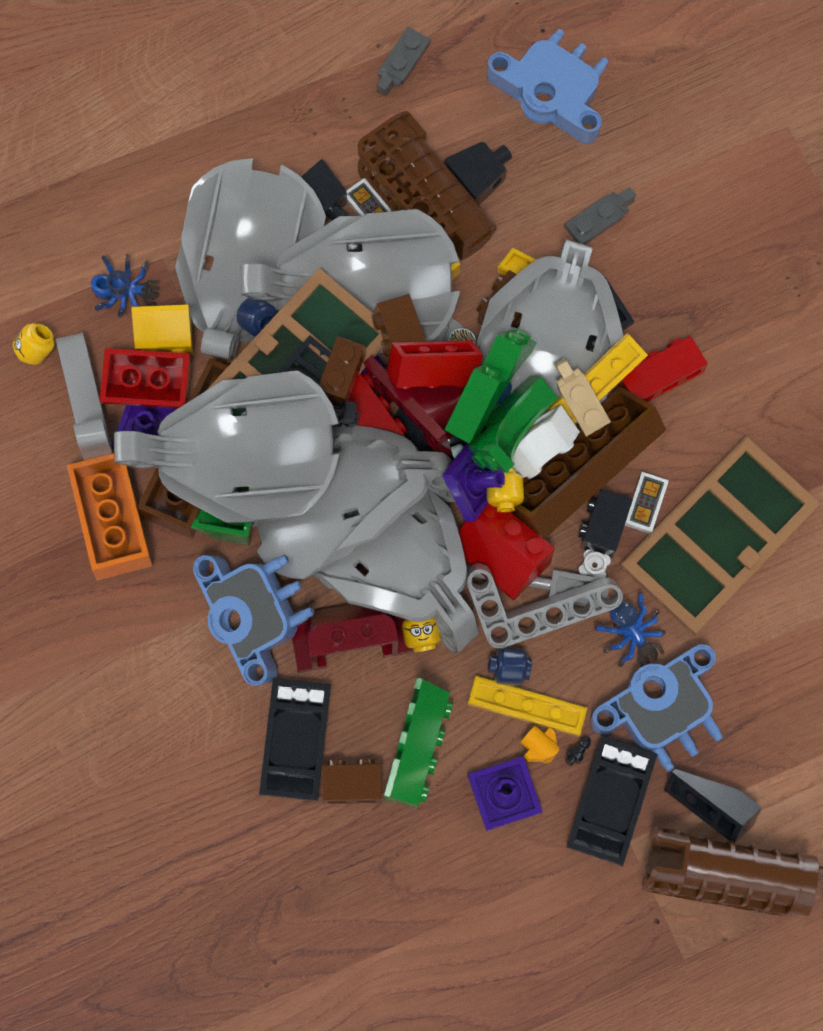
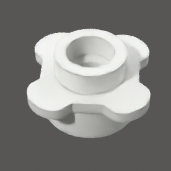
[579,549,611,578]

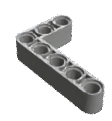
[56,332,113,460]
[467,563,623,648]

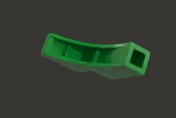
[445,328,537,444]
[468,376,558,473]

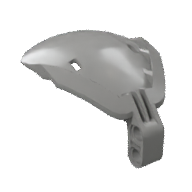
[175,158,326,360]
[241,209,460,355]
[476,239,623,426]
[114,371,340,523]
[253,424,455,579]
[312,489,479,654]

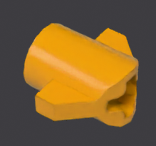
[520,726,559,764]

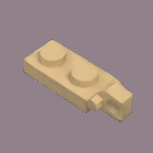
[554,358,611,437]

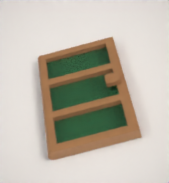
[206,268,383,416]
[619,437,821,636]

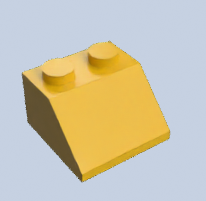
[131,305,194,356]

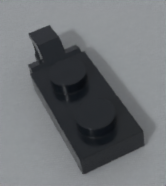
[332,401,359,427]

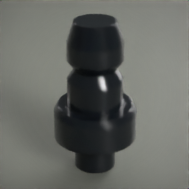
[565,736,591,766]

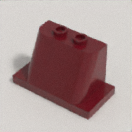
[363,355,466,457]
[292,604,412,673]

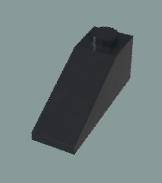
[664,769,762,843]

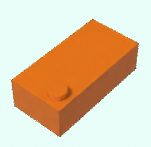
[67,453,152,581]

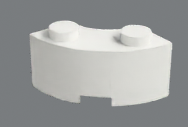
[512,405,580,479]

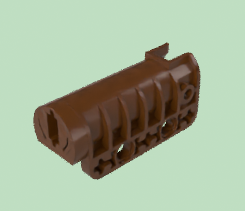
[358,111,497,261]
[643,826,819,916]

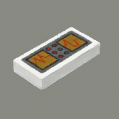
[346,178,392,216]
[625,472,669,534]

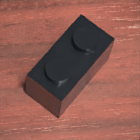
[578,489,633,559]

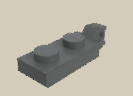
[377,27,431,97]
[564,187,637,245]

